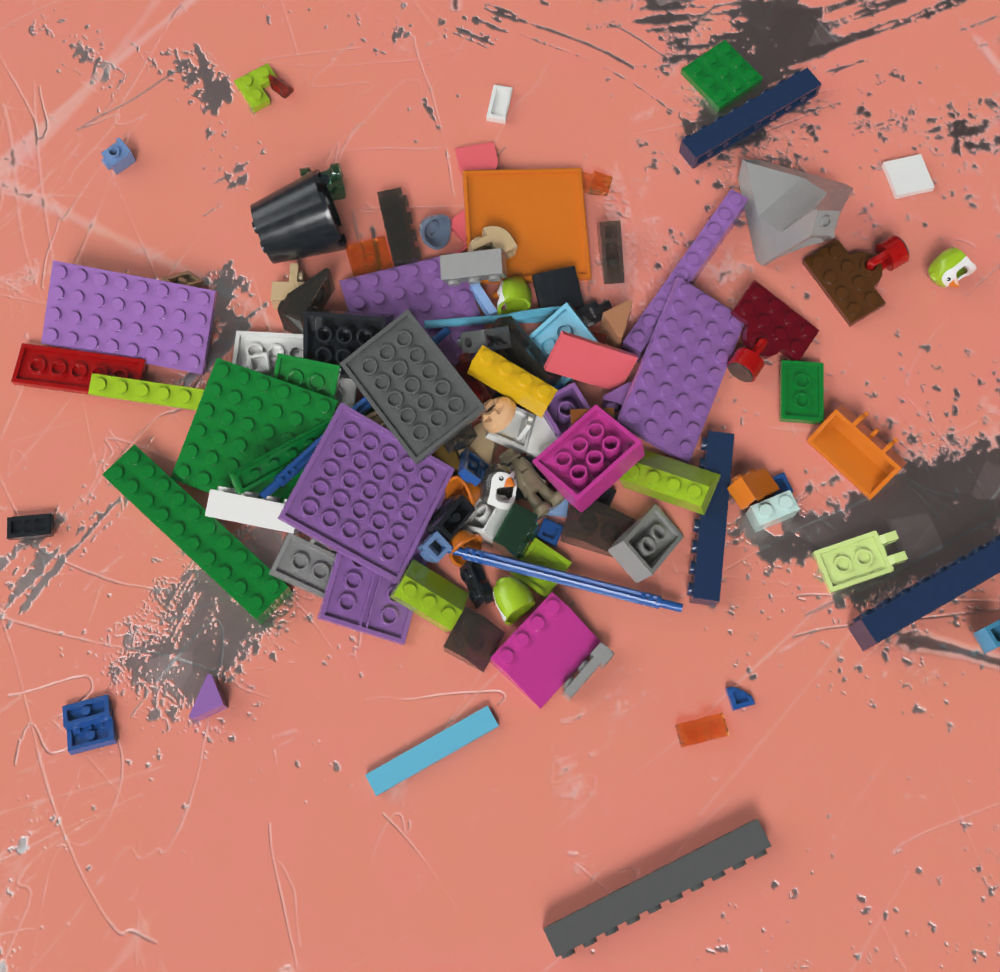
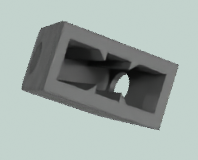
[457,326,511,354]

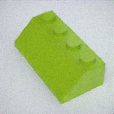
[620,450,721,515]

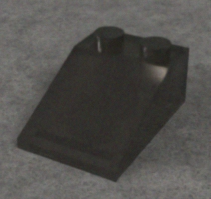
[278,268,335,334]
[560,500,635,558]

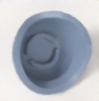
[419,214,451,250]

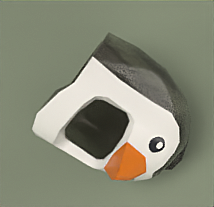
[480,462,517,510]

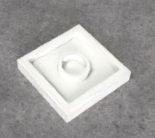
[882,154,935,199]

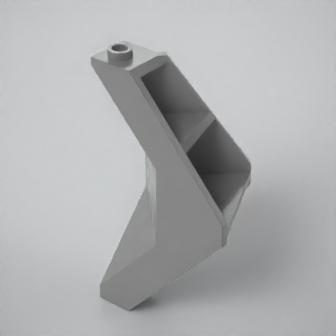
[738,159,853,266]

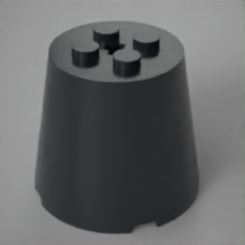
[250,169,348,264]

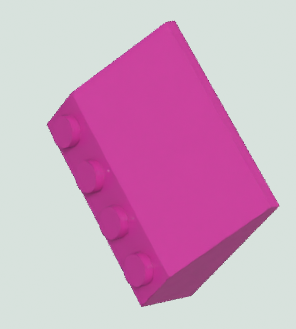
[532,405,645,513]
[490,592,600,709]

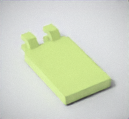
[812,530,908,594]

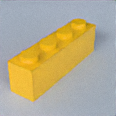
[467,345,558,418]

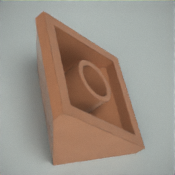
[600,300,633,349]

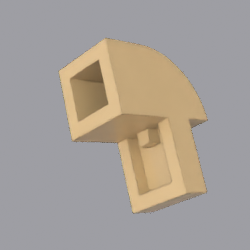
[468,226,518,260]
[271,263,308,310]

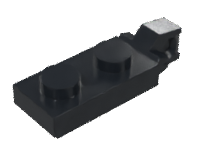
[575,300,612,327]

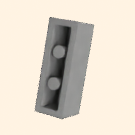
[440,248,507,287]

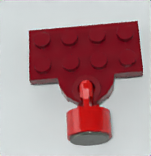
[727,280,820,382]

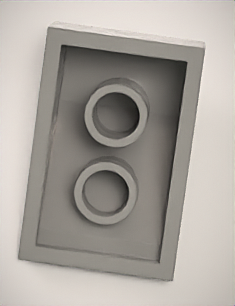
[608,504,684,583]

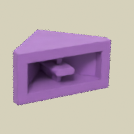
[189,674,228,722]

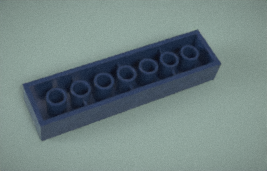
[848,535,1000,651]

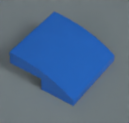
[62,694,117,755]

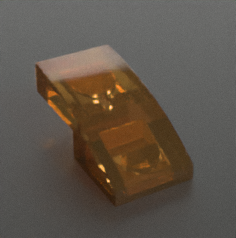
[582,171,613,196]
[675,713,729,748]

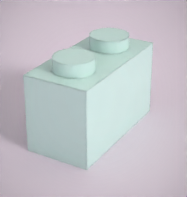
[745,490,800,533]

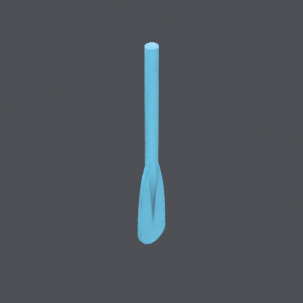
[424,306,562,329]

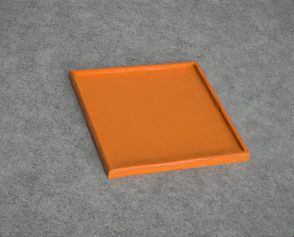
[462,168,592,284]

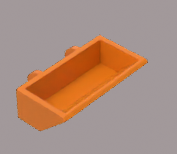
[806,404,907,500]

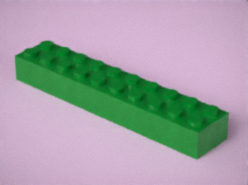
[102,444,293,625]

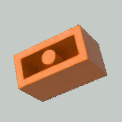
[727,468,780,510]

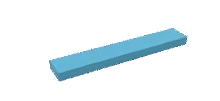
[365,706,499,796]

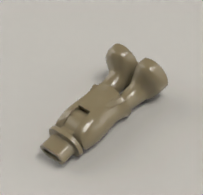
[498,448,565,520]

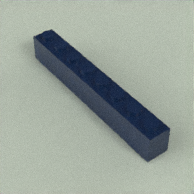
[679,68,822,169]
[686,431,734,606]

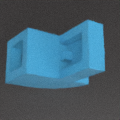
[973,620,1000,654]

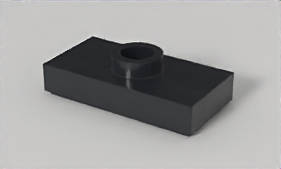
[7,513,54,541]

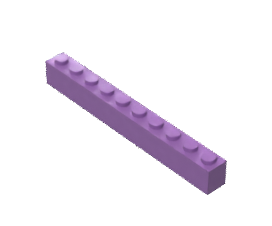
[621,189,748,362]

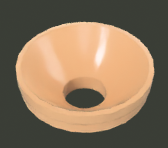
[481,396,516,433]

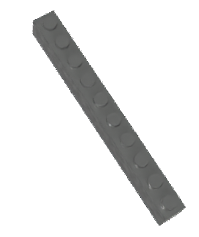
[543,819,772,959]

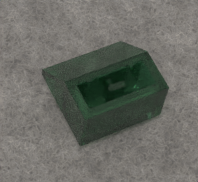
[492,503,539,560]

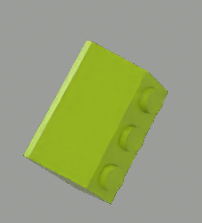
[389,559,469,632]

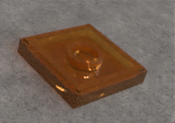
[346,236,393,277]

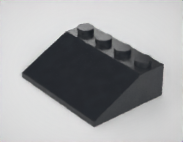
[303,309,393,379]

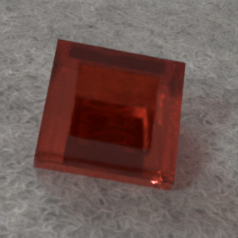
[268,74,294,99]

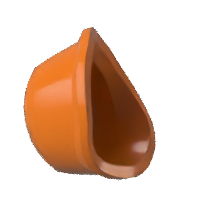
[445,475,481,507]
[448,530,483,567]

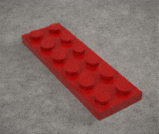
[11,343,147,395]

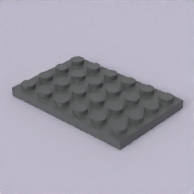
[339,309,487,465]

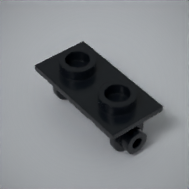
[460,561,494,609]

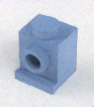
[101,138,136,175]
[417,531,452,563]

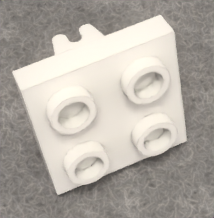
[485,406,536,455]

